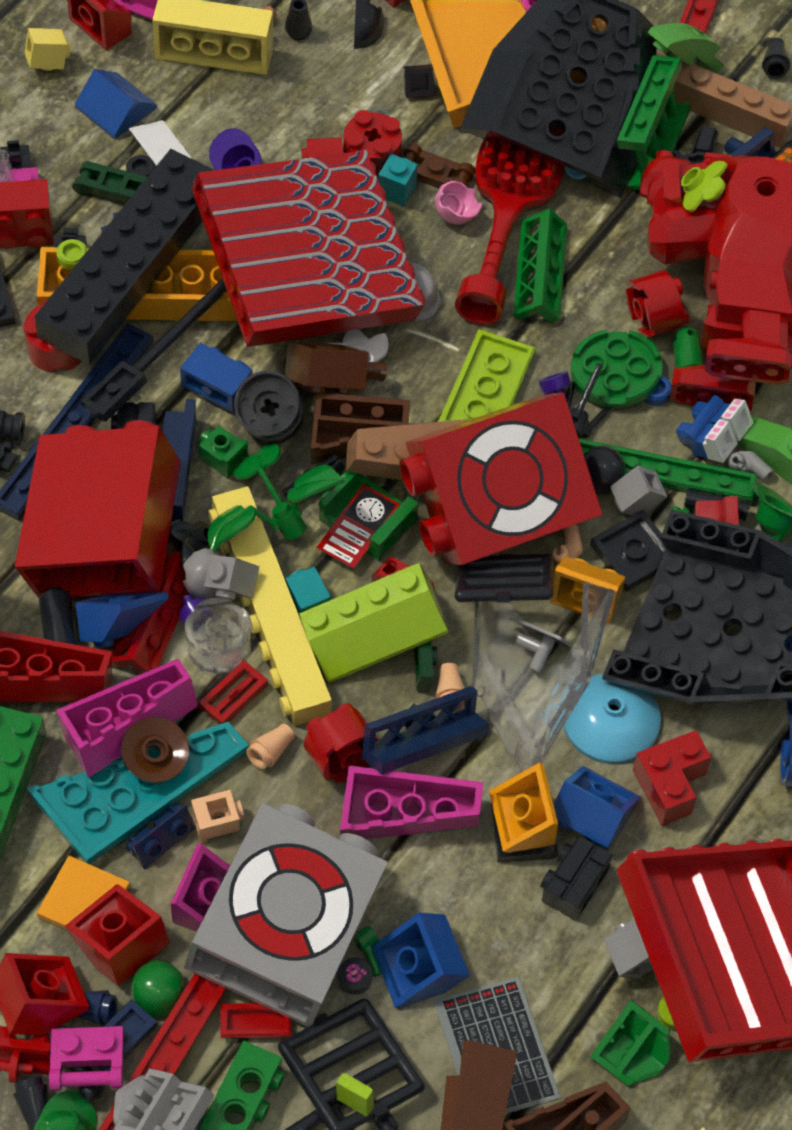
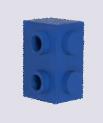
[180,342,253,413]

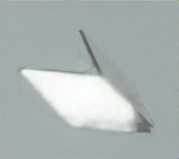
[472,583,615,773]

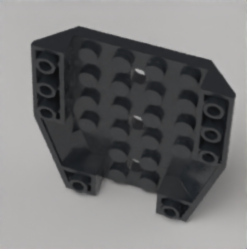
[460,0,657,198]
[602,510,792,705]

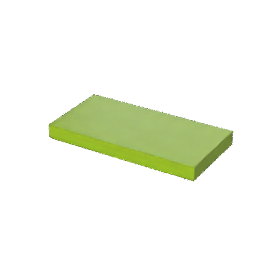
[438,329,536,422]

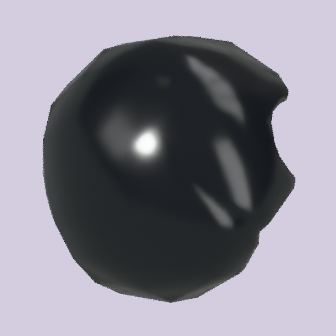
[583,445,626,494]

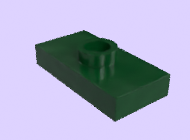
[414,641,438,692]

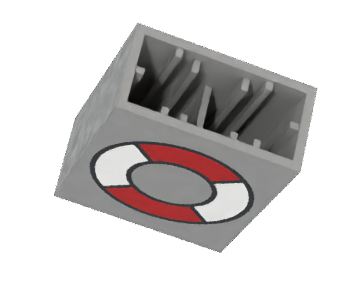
[184,803,388,1027]

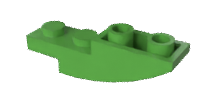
[648,23,724,74]

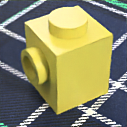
[24,28,71,71]

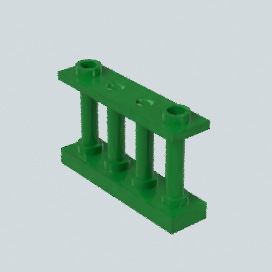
[617,55,692,190]

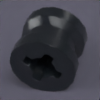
[0,410,25,444]

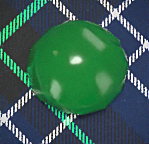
[131,960,184,1018]

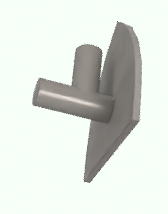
[505,615,580,673]

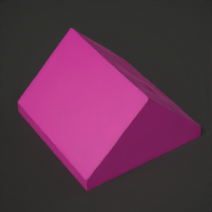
[171,844,230,932]

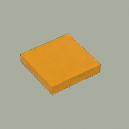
[37,855,130,930]

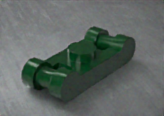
[72,161,147,203]

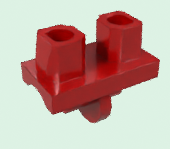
[0,1026,51,1083]

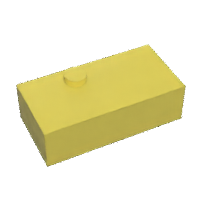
[152,0,273,75]

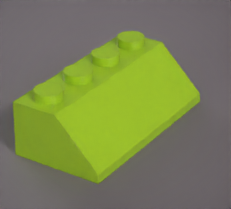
[299,563,449,684]

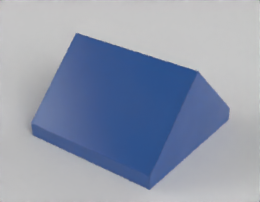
[75,69,157,139]

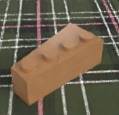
[346,419,471,480]

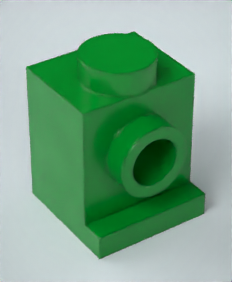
[198,425,248,479]

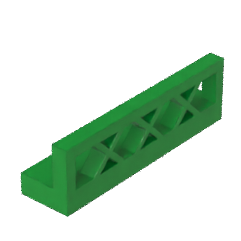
[513,208,567,323]

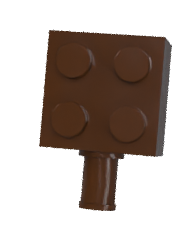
[285,341,387,394]

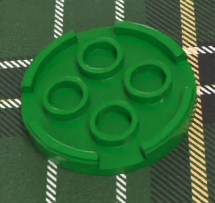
[571,329,662,408]

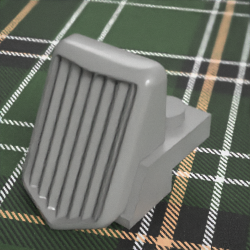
[113,1068,214,1130]

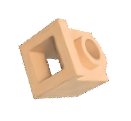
[191,790,244,844]

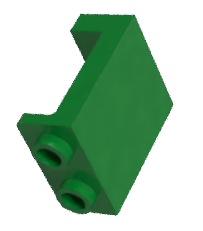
[318,471,419,561]

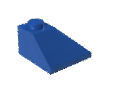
[76,592,169,647]

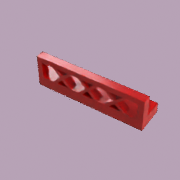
[112,552,190,674]

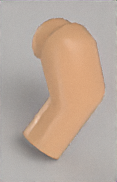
[552,524,583,564]

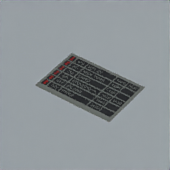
[433,976,561,1114]

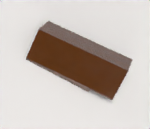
[441,1040,517,1130]

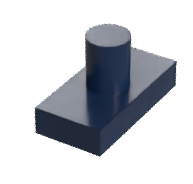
[724,127,775,158]

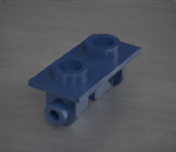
[125,804,196,869]

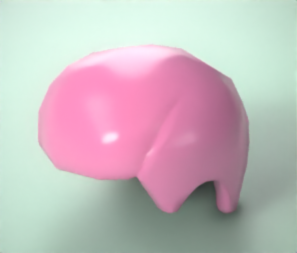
[435,180,482,225]

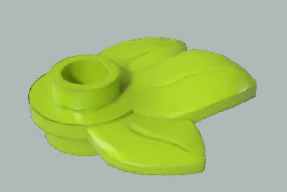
[681,161,728,212]

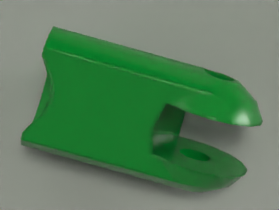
[673,327,703,368]

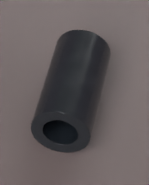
[38,587,78,645]

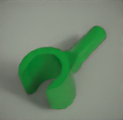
[355,925,382,977]

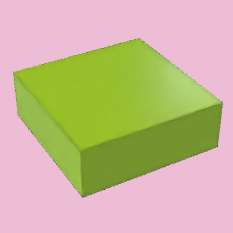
[336,1073,374,1117]

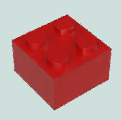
[0,179,54,249]

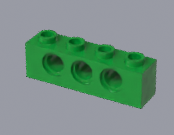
[199,1040,286,1130]

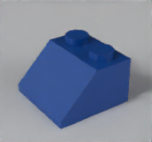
[553,766,641,848]
[371,912,470,1008]

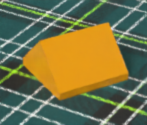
[489,762,558,853]

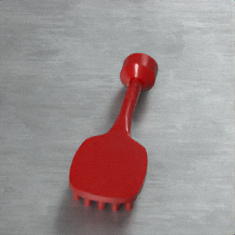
[455,124,565,325]

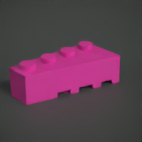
[56,659,198,778]
[340,766,484,839]

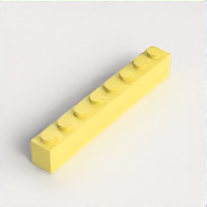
[208,486,332,726]

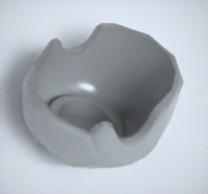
[182,548,221,601]

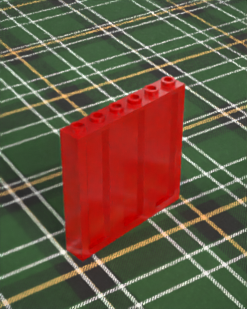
[616,838,792,1063]

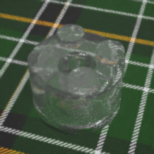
[185,597,252,674]

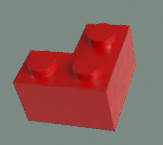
[632,730,711,826]

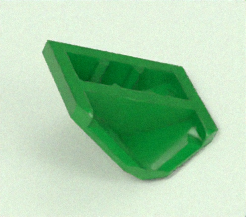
[590,999,671,1086]

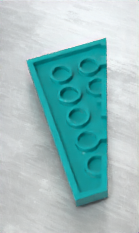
[26,722,249,864]

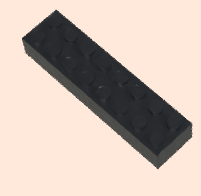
[34,148,214,365]

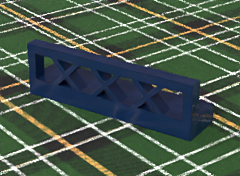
[163,399,197,521]
[362,686,489,775]

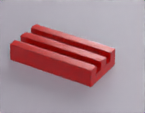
[198,660,268,725]

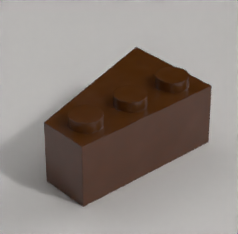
[502,1081,631,1130]

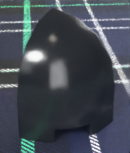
[354,0,384,49]

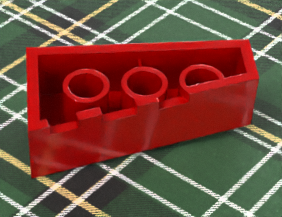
[0,631,112,702]

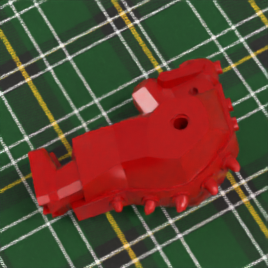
[640,150,792,411]

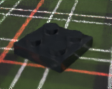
[590,510,666,592]

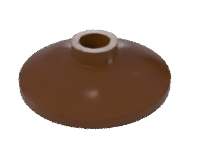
[121,717,189,783]

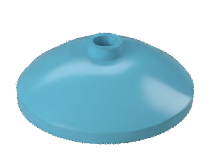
[562,674,661,764]

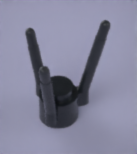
[566,363,612,439]

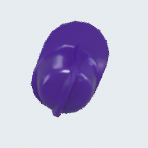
[209,128,264,170]

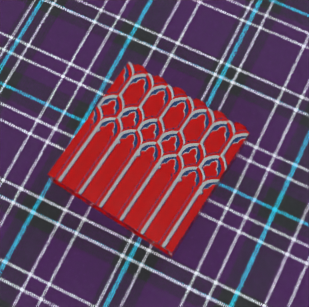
[192,150,425,347]

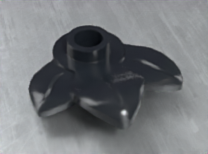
[170,521,211,566]

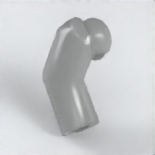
[728,451,774,482]

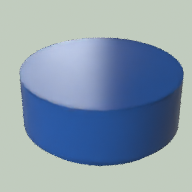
[644,376,671,406]

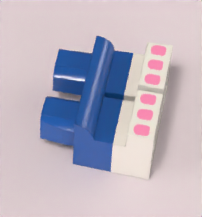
[676,395,754,463]

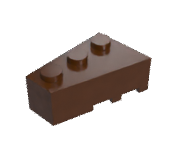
[311,392,410,464]

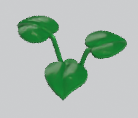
[207,443,345,553]

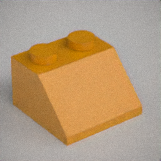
[550,556,626,624]

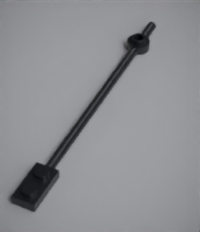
[80,278,227,422]

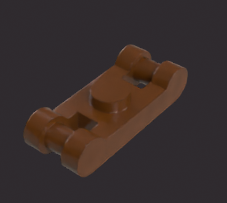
[403,143,476,189]

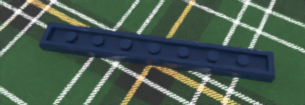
[0,323,154,521]

